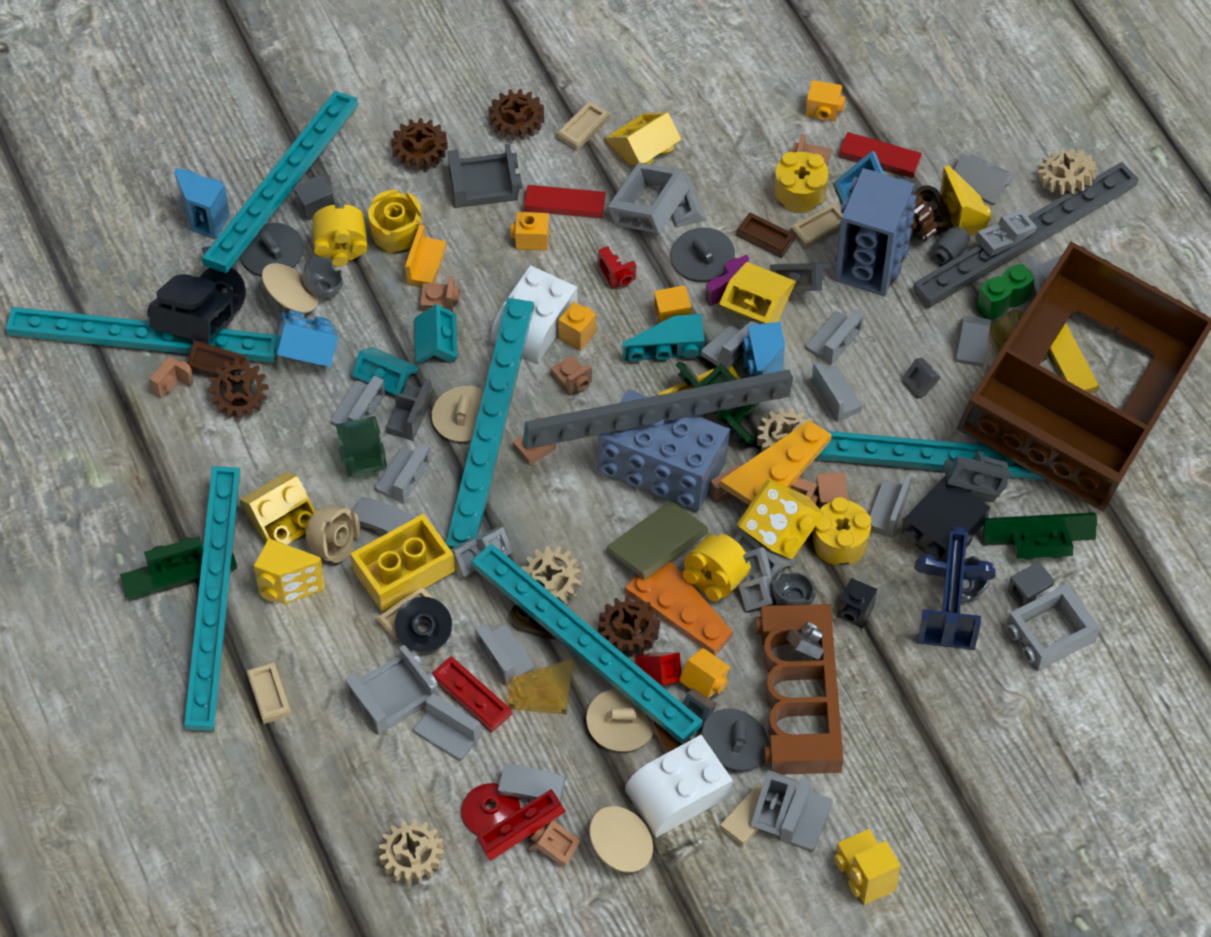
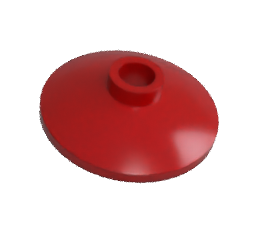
[461,783,521,836]

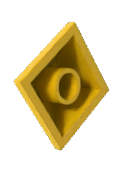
[940,165,991,236]

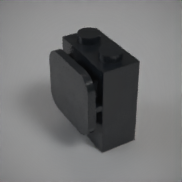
[147,274,233,343]
[901,476,991,563]

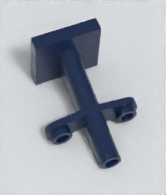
[914,527,996,650]

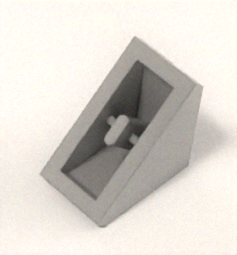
[956,315,991,367]
[751,770,797,836]

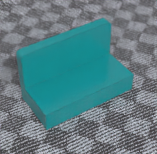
[415,304,458,364]
[351,347,419,395]

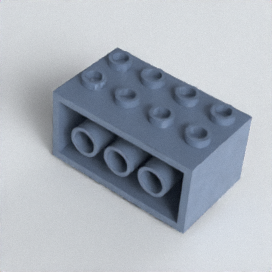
[835,168,917,297]
[597,389,730,511]

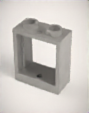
[608,163,689,234]
[1007,584,1100,671]

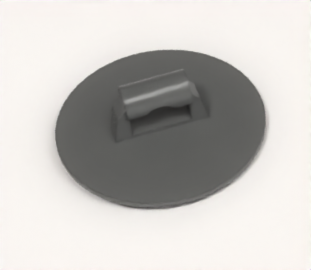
[240,223,304,276]
[671,227,735,281]
[702,708,769,771]

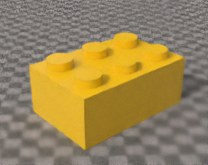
[350,513,455,612]

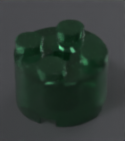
[336,416,387,478]

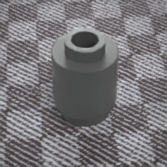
[932,226,970,264]

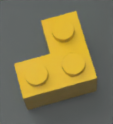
[834,829,901,905]

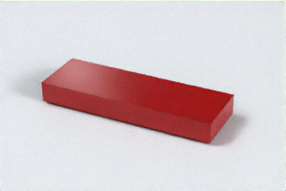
[839,132,922,178]
[524,185,606,218]
[432,656,512,733]
[477,789,566,861]

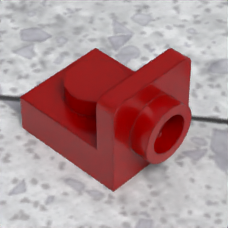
[598,246,637,289]

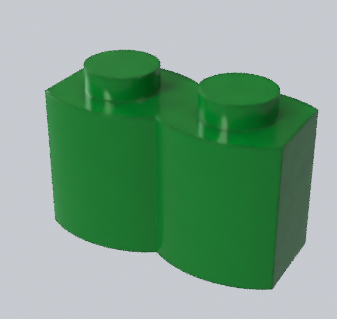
[977,264,1034,320]

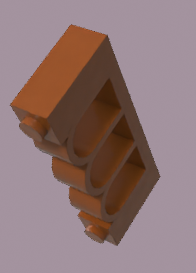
[755,604,844,775]

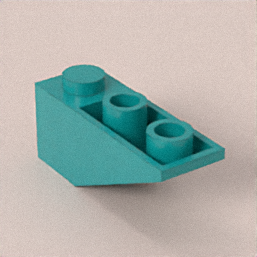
[622,314,705,362]

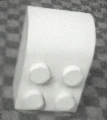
[491,265,578,364]
[625,735,733,838]

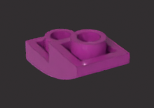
[705,254,749,306]

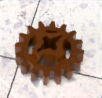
[488,89,544,141]
[391,118,448,170]
[910,192,937,241]
[208,358,269,419]
[598,596,660,657]

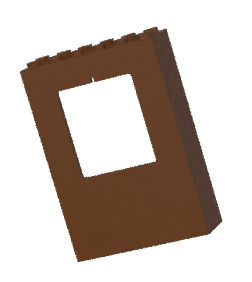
[956,241,1211,512]

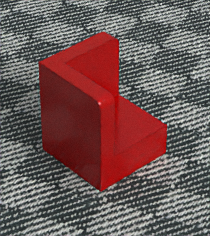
[635,652,682,685]

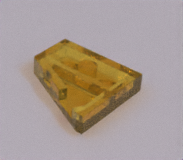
[509,660,573,715]

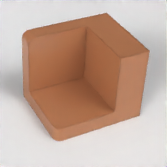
[816,472,849,505]

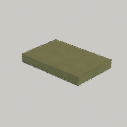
[607,500,708,580]

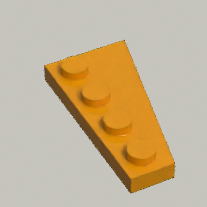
[720,420,832,505]

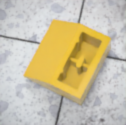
[719,262,796,324]
[239,472,315,545]

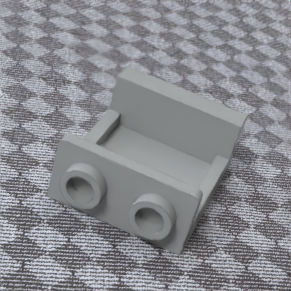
[345,645,438,735]

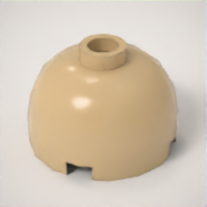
[306,505,360,563]

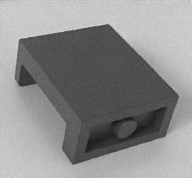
[447,144,522,208]

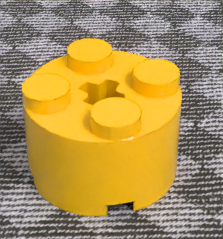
[774,152,828,213]
[368,190,422,254]
[312,205,368,266]
[813,497,871,565]
[683,533,751,602]

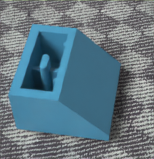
[174,168,230,239]
[275,310,338,367]
[742,322,785,378]

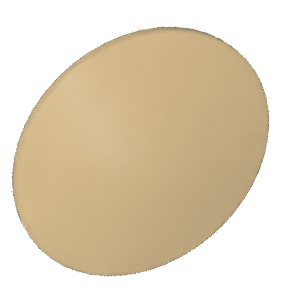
[262,263,318,313]
[432,386,484,442]
[586,688,654,752]
[589,806,653,872]

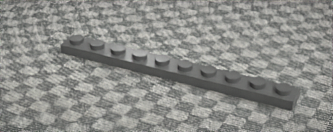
[913,162,1139,307]
[523,370,793,449]

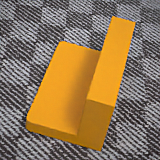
[405,224,447,287]

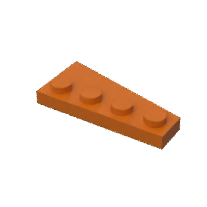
[625,561,733,656]

